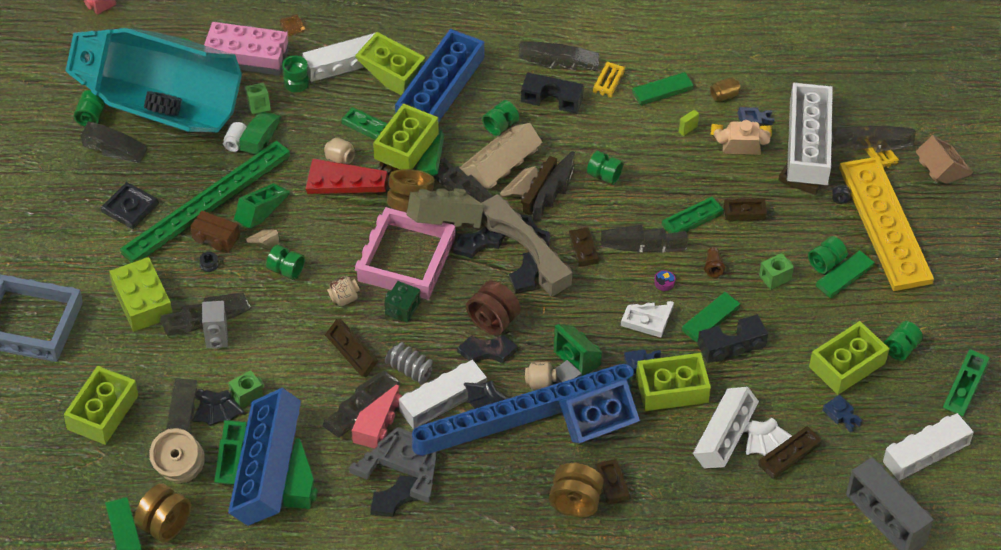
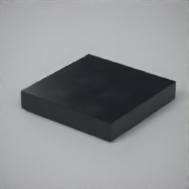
[100,182,159,229]

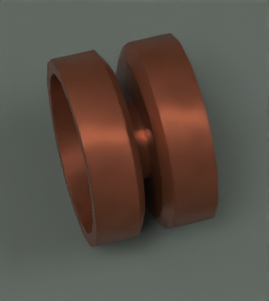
[466,280,521,335]

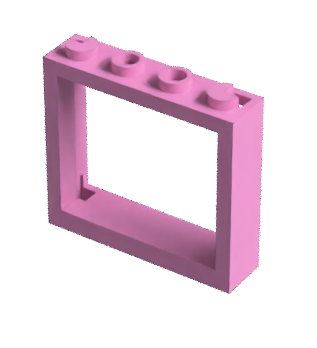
[355,207,456,300]

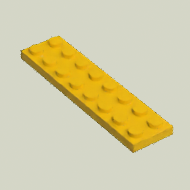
[839,156,934,291]

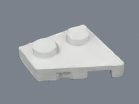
[621,301,674,338]

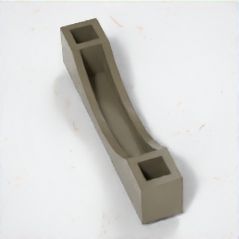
[481,194,573,297]

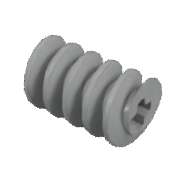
[385,342,433,385]

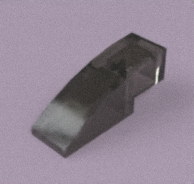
[81,121,147,163]

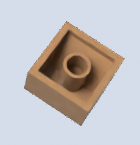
[915,135,973,184]

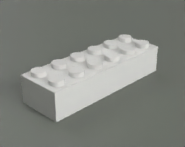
[787,83,832,185]

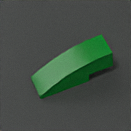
[239,112,281,154]
[214,420,247,485]
[105,497,141,550]

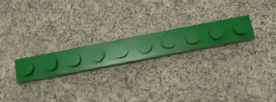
[120,140,290,263]

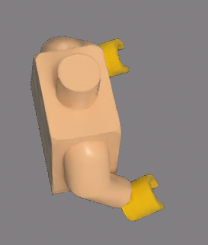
[710,120,772,155]

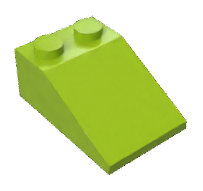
[355,32,426,96]

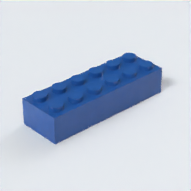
[395,29,485,123]
[228,388,301,526]

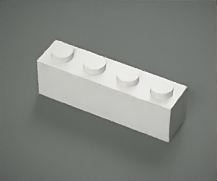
[303,33,375,82]
[399,360,487,429]
[693,387,759,468]
[883,413,973,481]

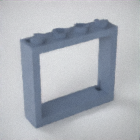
[0,275,83,362]

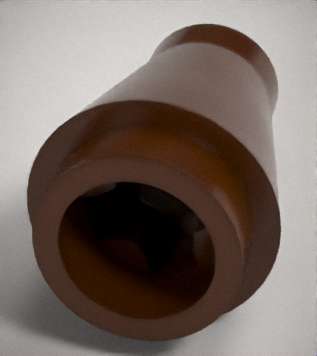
[704,248,725,278]

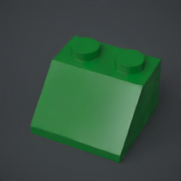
[553,324,602,376]

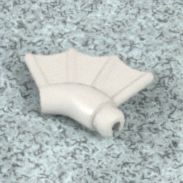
[743,418,792,456]

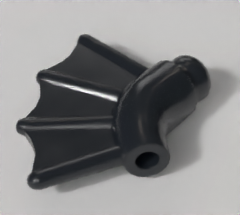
[463,381,508,409]
[192,389,245,426]

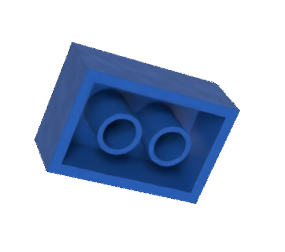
[559,379,640,443]

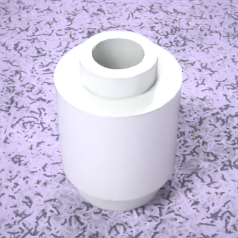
[224,122,247,152]

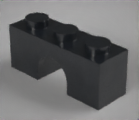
[521,72,584,114]
[697,314,768,363]

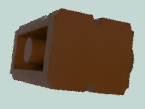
[190,211,240,252]

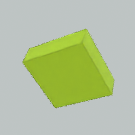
[679,110,699,136]

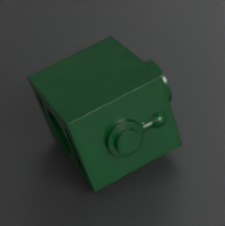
[384,281,421,323]

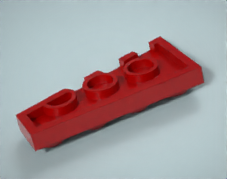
[306,158,389,194]

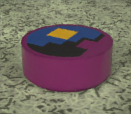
[654,270,675,291]

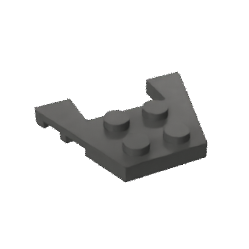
[349,428,437,503]

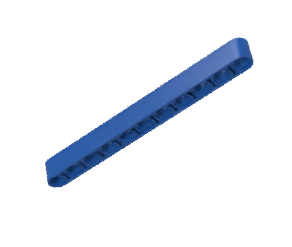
[412,364,634,455]

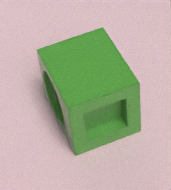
[245,83,271,114]
[759,253,794,290]
[228,370,264,409]

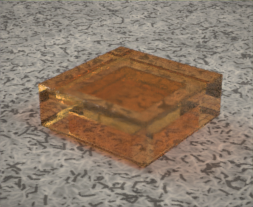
[280,15,305,37]

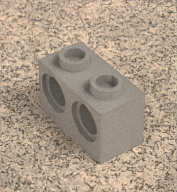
[202,301,228,349]

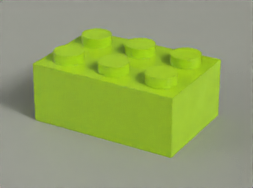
[373,103,439,170]
[109,257,173,332]
[809,321,889,395]
[636,353,711,411]
[64,366,139,445]

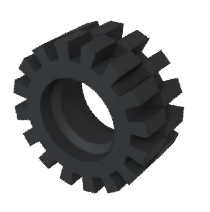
[144,91,182,116]

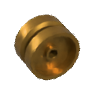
[387,169,434,212]
[549,463,604,517]
[134,483,191,543]

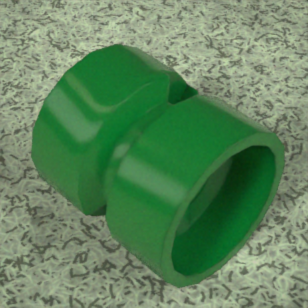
[282,55,309,93]
[73,90,105,128]
[482,100,519,136]
[587,150,624,185]
[808,236,848,274]
[266,244,305,280]
[884,321,923,361]

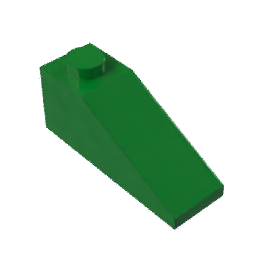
[234,183,290,228]
[943,349,990,417]
[283,438,318,509]

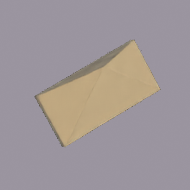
[500,166,538,197]
[246,230,279,249]

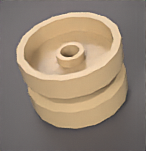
[150,428,205,484]

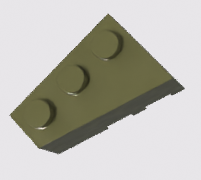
[407,188,484,228]

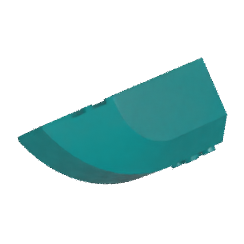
[66,28,242,132]

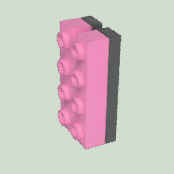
[204,22,289,76]

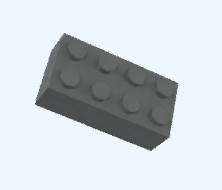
[846,457,934,550]

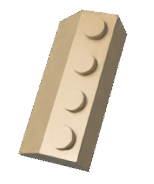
[455,123,542,189]

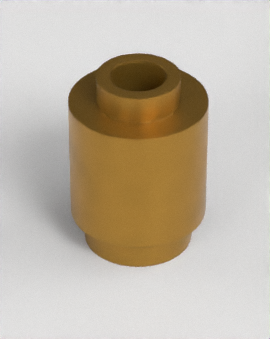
[710,77,741,101]

